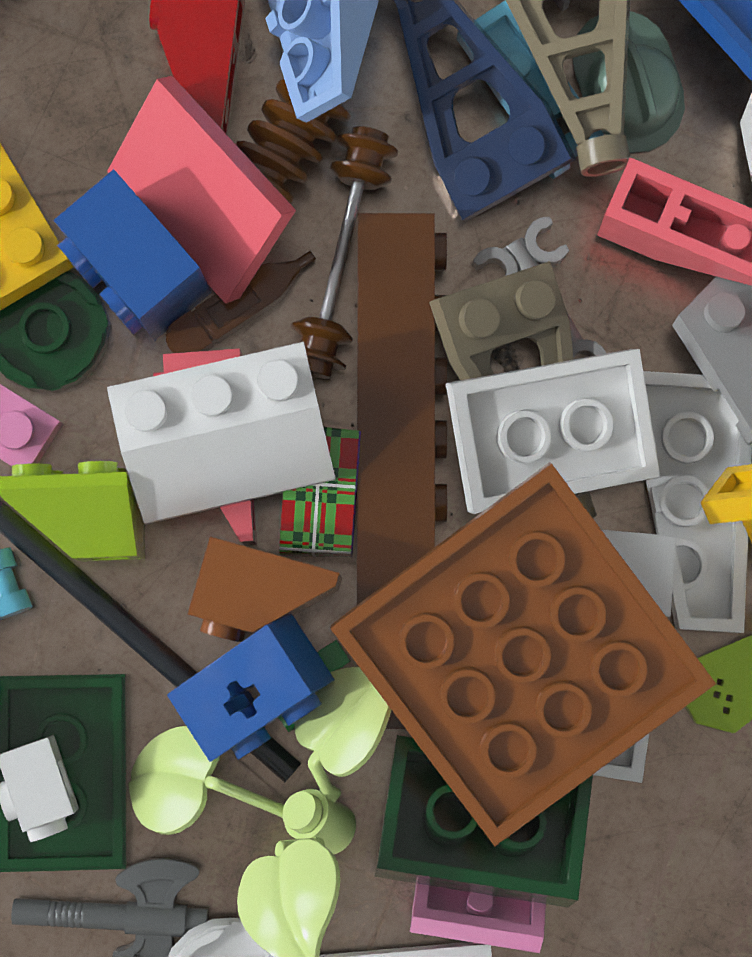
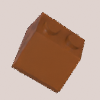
[188,537,342,642]

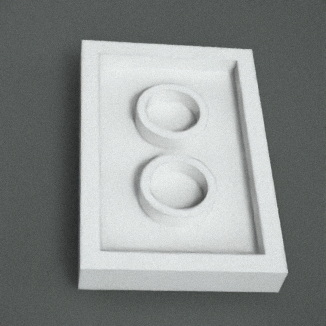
[446,349,660,514]

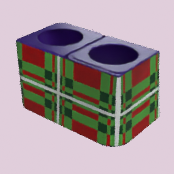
[279,427,361,557]

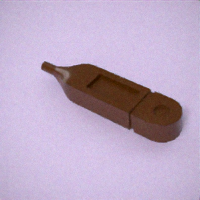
[166,251,316,353]

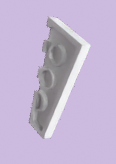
[643,371,752,633]

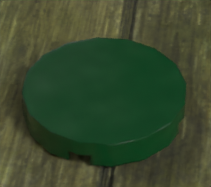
[0,271,110,392]

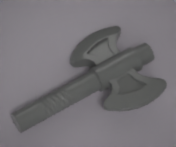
[11,858,209,957]

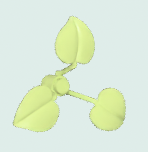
[128,667,392,957]

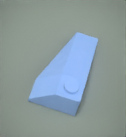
[265,0,379,123]

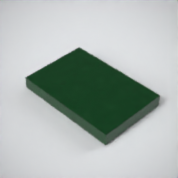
[0,674,127,872]

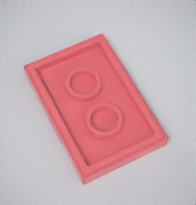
[107,76,296,304]

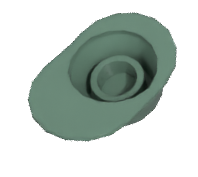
[572,11,685,153]

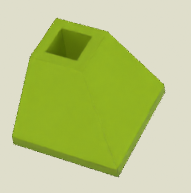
[0,461,145,562]

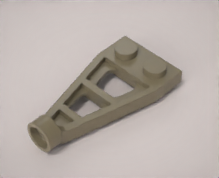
[506,0,630,177]
[429,261,597,518]

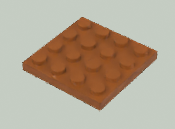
[330,462,716,846]

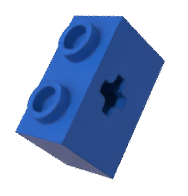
[167,613,335,762]

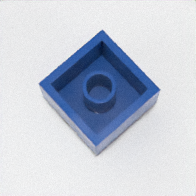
[53,169,212,341]

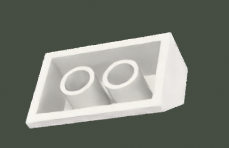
[107,342,336,524]

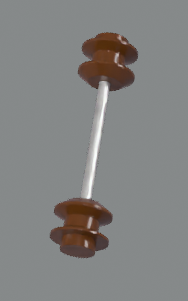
[291,126,398,379]

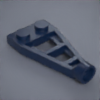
[393,0,577,220]

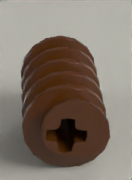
[236,79,351,204]

